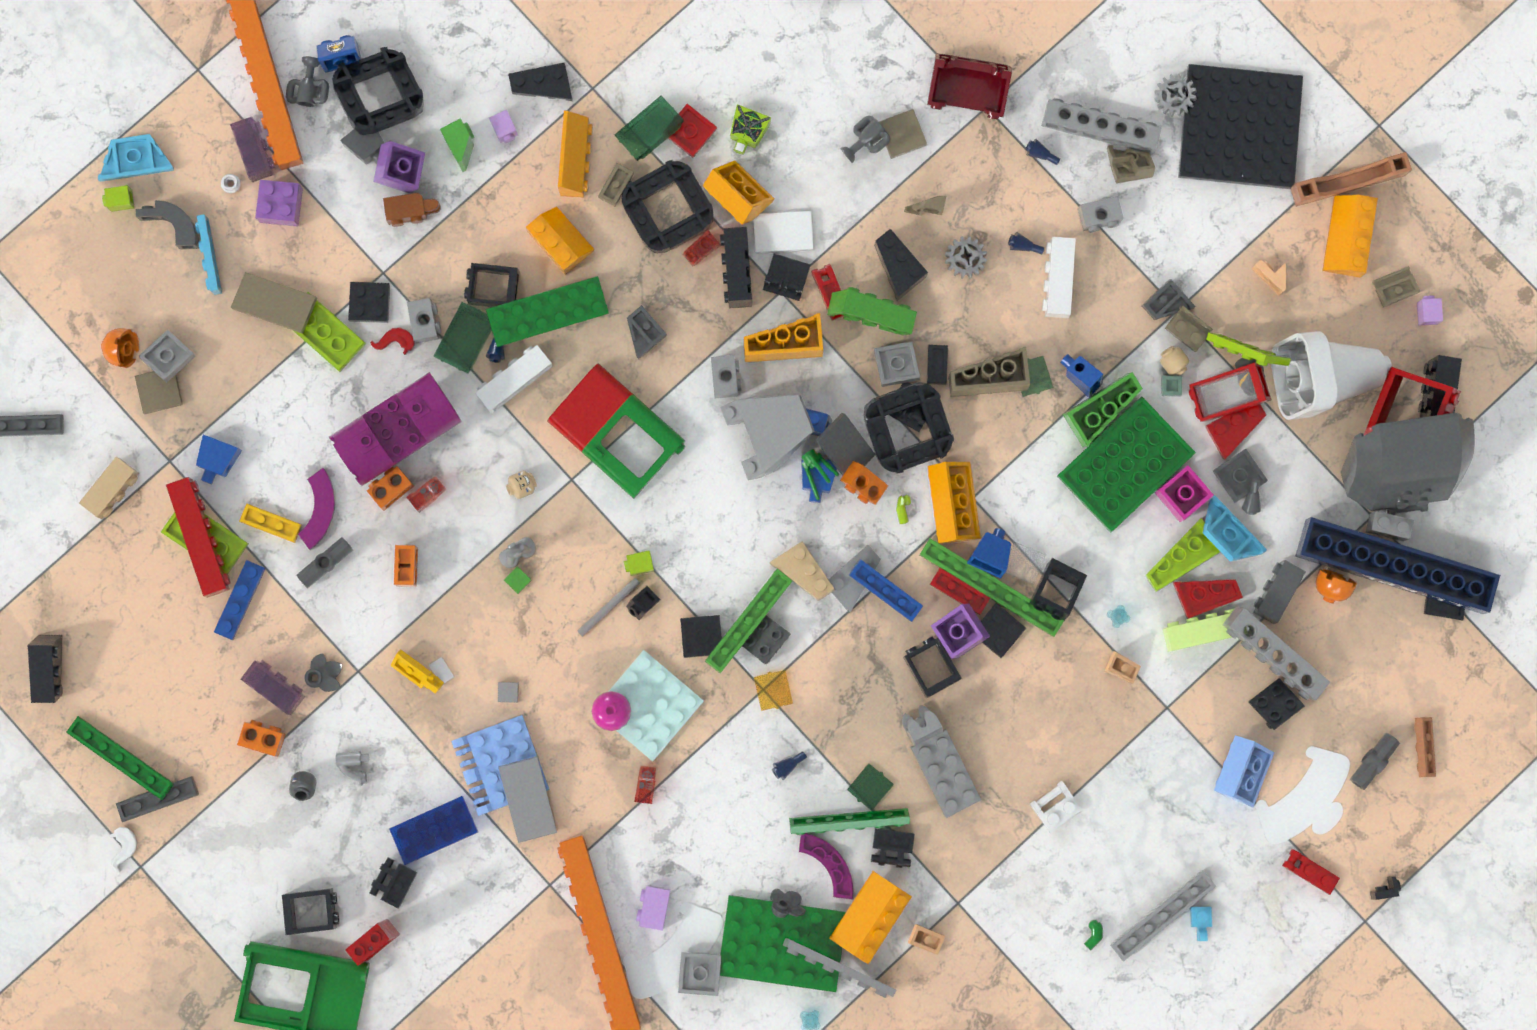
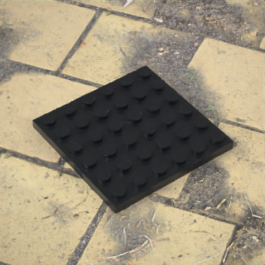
[1178,64,1303,189]

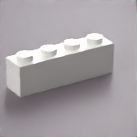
[1042,237,1076,318]
[475,345,553,414]

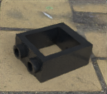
[464,263,520,307]
[1029,558,1087,621]
[903,636,962,698]
[282,888,339,935]

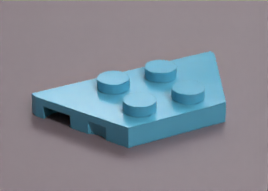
[98,134,174,182]
[1203,495,1267,562]

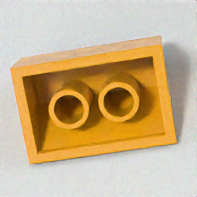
[703,160,775,225]
[526,206,595,275]

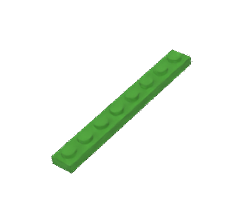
[919,538,1064,637]

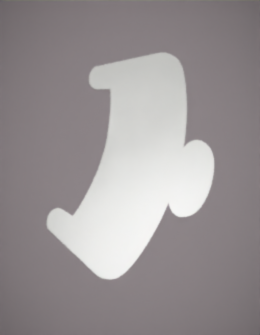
[1255,746,1350,844]
[623,902,723,999]

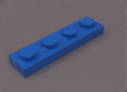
[849,559,923,622]
[214,560,266,640]

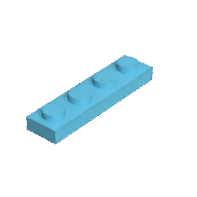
[195,214,222,295]

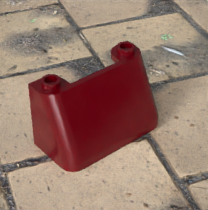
[927,53,1012,119]

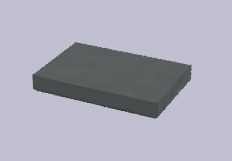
[815,413,876,476]

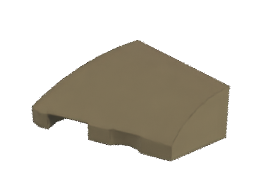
[1107,145,1155,184]
[904,196,947,216]

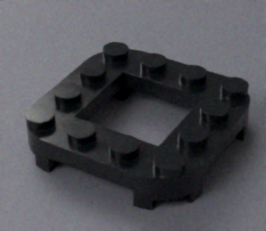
[332,47,424,135]
[622,160,713,254]
[864,382,954,473]

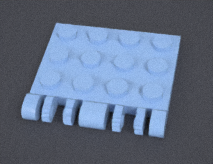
[451,715,550,816]

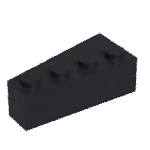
[720,227,752,308]

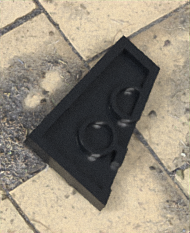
[508,62,573,101]

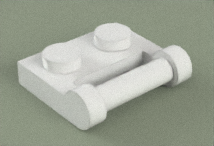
[1030,781,1082,833]

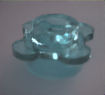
[1107,605,1130,628]
[800,1010,821,1030]

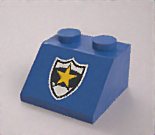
[316,35,361,73]

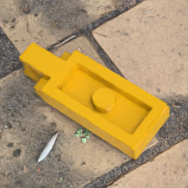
[391,649,444,694]

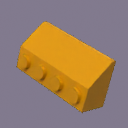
[558,110,593,198]
[1322,195,1378,278]
[928,462,981,543]
[829,871,912,964]

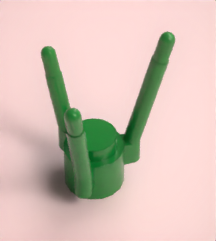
[801,449,839,500]

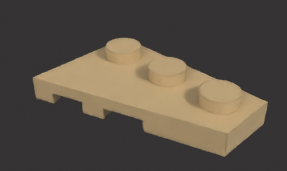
[770,541,835,601]

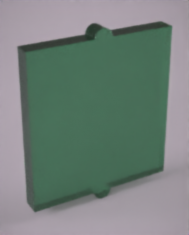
[1021,356,1053,397]
[847,763,894,811]

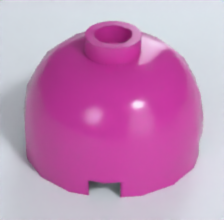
[591,691,631,731]

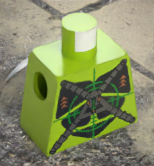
[730,104,771,155]

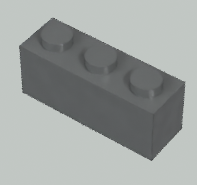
[1253,560,1306,624]

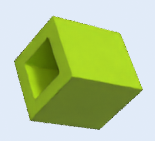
[102,185,135,212]
[624,551,654,576]

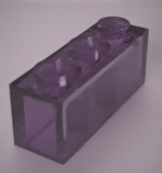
[230,117,275,182]
[240,660,305,715]

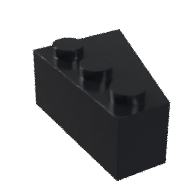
[874,229,928,301]
[27,635,63,703]

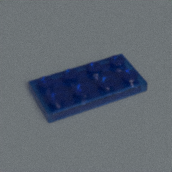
[389,796,479,865]

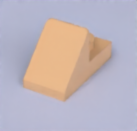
[1252,260,1286,295]
[1104,651,1141,684]
[908,924,945,955]

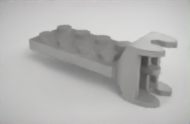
[902,705,981,818]

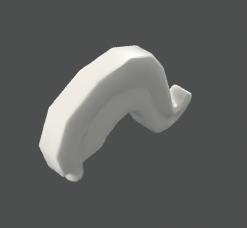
[110,827,137,872]

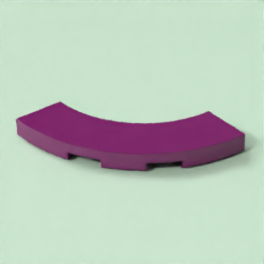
[298,468,335,550]
[799,833,853,900]

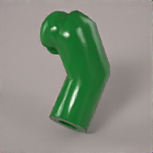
[1084,920,1103,951]

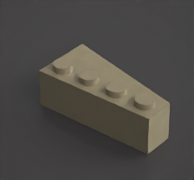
[948,347,1030,397]

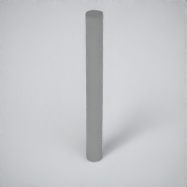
[578,578,640,637]

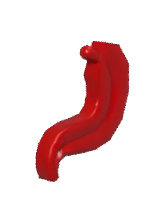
[370,328,415,355]

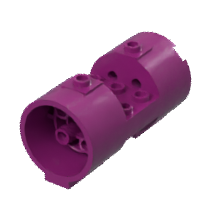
[329,372,462,486]

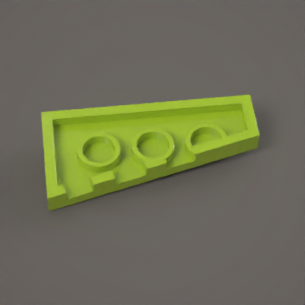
[1206,332,1291,366]
[1145,518,1220,592]

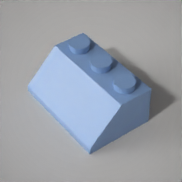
[1214,735,1275,807]

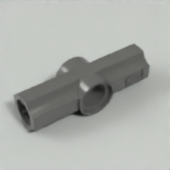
[296,537,353,588]
[1350,733,1400,790]

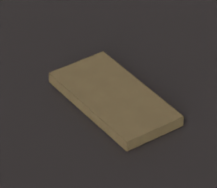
[231,272,317,334]

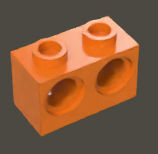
[840,461,888,505]
[367,466,414,511]
[394,545,418,587]
[237,720,286,757]

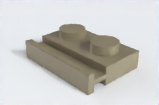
[1372,266,1420,307]
[1165,306,1213,352]

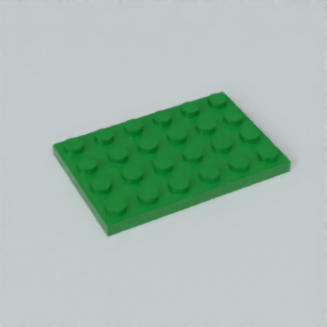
[1057,396,1196,533]
[720,895,846,992]

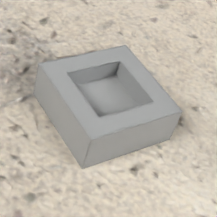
[498,682,519,703]

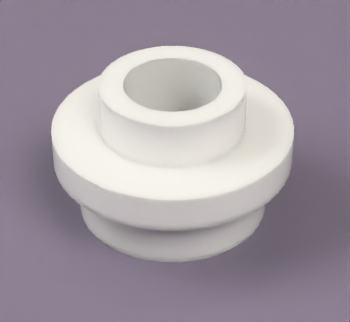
[221,174,241,193]

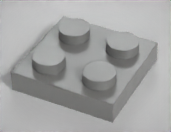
[139,330,195,383]
[874,342,920,387]
[678,952,721,996]

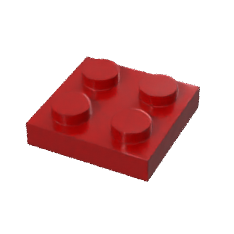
[663,104,717,158]

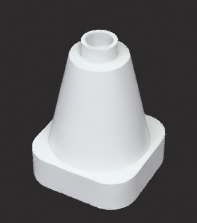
[1271,331,1392,420]

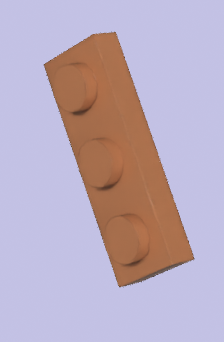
[1414,717,1436,777]

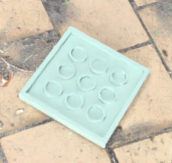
[608,650,704,761]

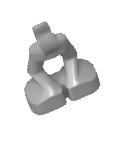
[499,537,536,568]

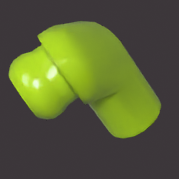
[896,495,911,524]

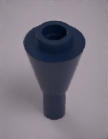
[1025,139,1060,165]
[1008,232,1044,255]
[486,338,505,363]
[772,751,807,780]

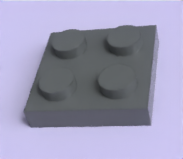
[1213,449,1268,503]

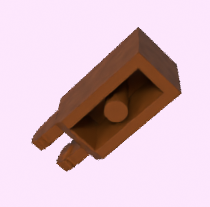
[383,193,441,227]

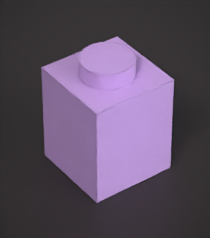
[489,110,518,143]
[1417,296,1443,326]

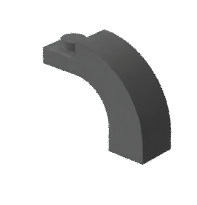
[136,200,199,250]

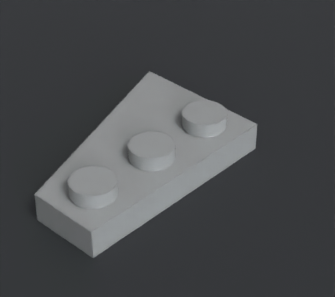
[828,545,881,613]

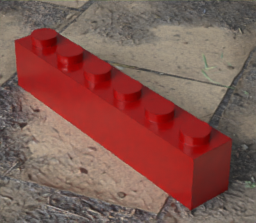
[166,477,231,598]

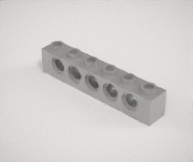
[1041,98,1161,154]
[1223,607,1330,700]

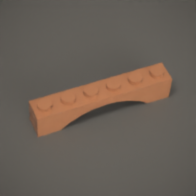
[1290,152,1412,207]

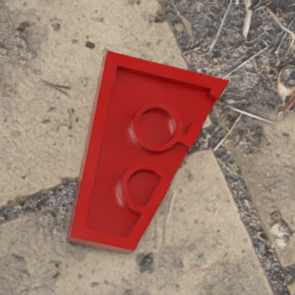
[1205,398,1266,460]
[1173,579,1243,619]

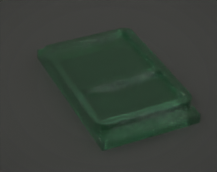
[614,95,684,161]
[433,302,492,374]

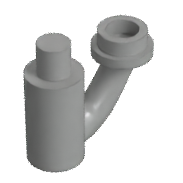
[336,751,369,786]

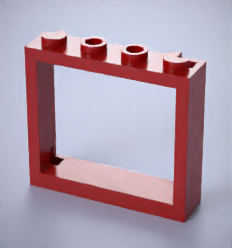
[1364,367,1461,436]

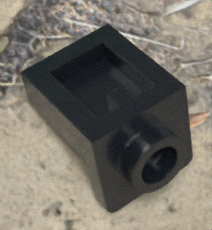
[626,586,661,620]
[1370,876,1401,900]

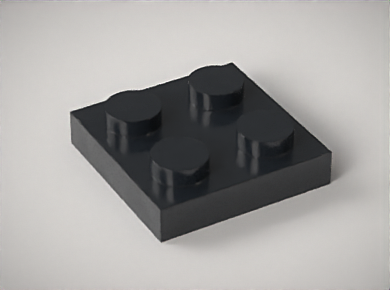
[348,282,390,323]
[981,603,1026,658]
[680,615,722,658]

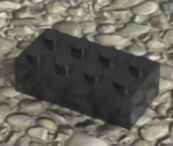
[1418,355,1462,418]

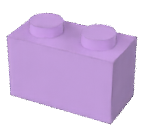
[636,885,670,931]

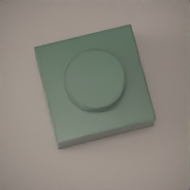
[1161,376,1182,397]

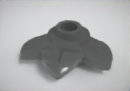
[305,653,342,692]
[770,889,806,918]

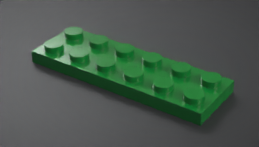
[485,276,609,347]

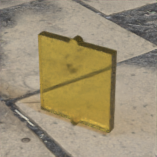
[754,670,793,711]

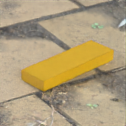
[239,503,302,543]

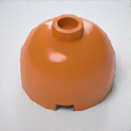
[101,328,139,368]
[1316,569,1357,604]

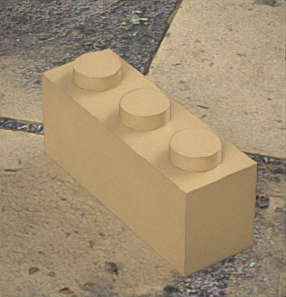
[79,457,139,519]

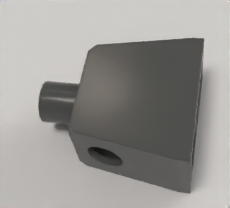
[340,129,384,165]

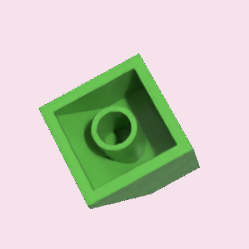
[440,118,475,172]

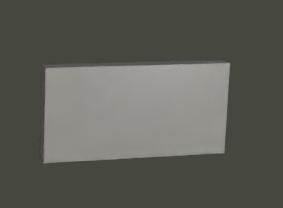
[498,756,557,843]

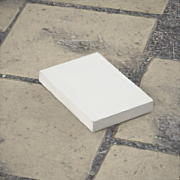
[753,211,813,253]

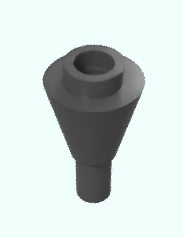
[1241,479,1261,515]

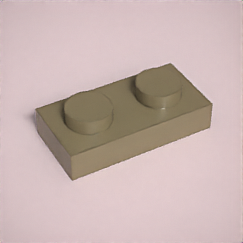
[598,163,634,207]

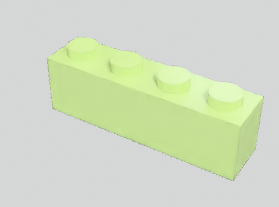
[1163,609,1248,652]

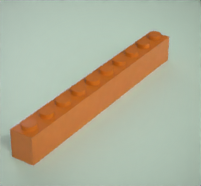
[226,0,304,170]
[557,835,641,1030]

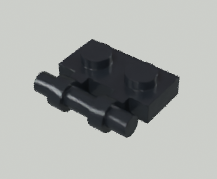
[871,828,915,868]
[369,857,418,909]

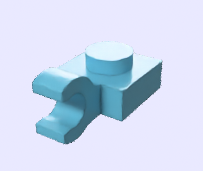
[1190,907,1212,941]

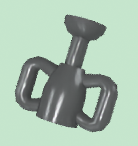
[286,56,329,107]
[840,115,890,163]

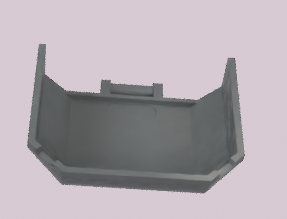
[1341,413,1475,515]

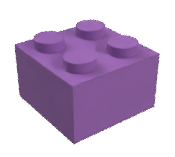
[373,141,425,193]
[255,180,303,227]
[931,603,990,659]

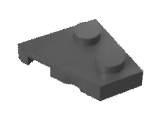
[1141,279,1196,320]
[627,305,667,360]

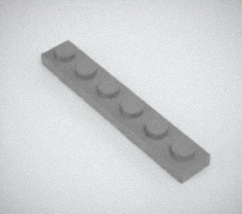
[1110,870,1216,961]
[783,938,896,998]

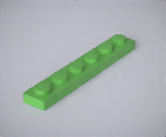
[705,569,792,673]

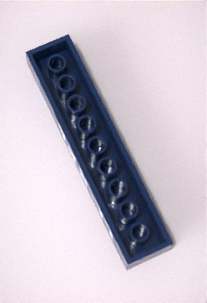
[1295,517,1501,614]

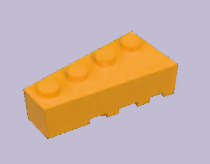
[744,313,823,362]

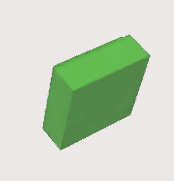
[504,566,532,594]

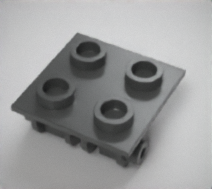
[742,615,791,665]

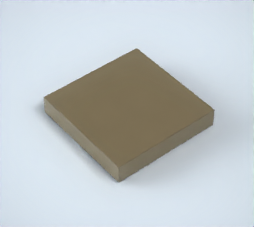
[879,109,927,159]
[135,371,183,414]

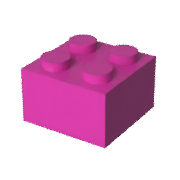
[1155,465,1214,522]

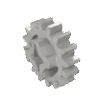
[1154,74,1197,117]
[945,236,987,279]

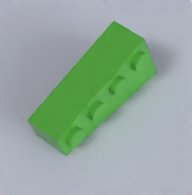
[827,287,917,336]
[1062,372,1143,447]

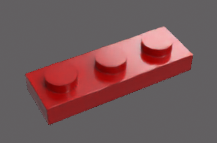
[929,568,990,615]

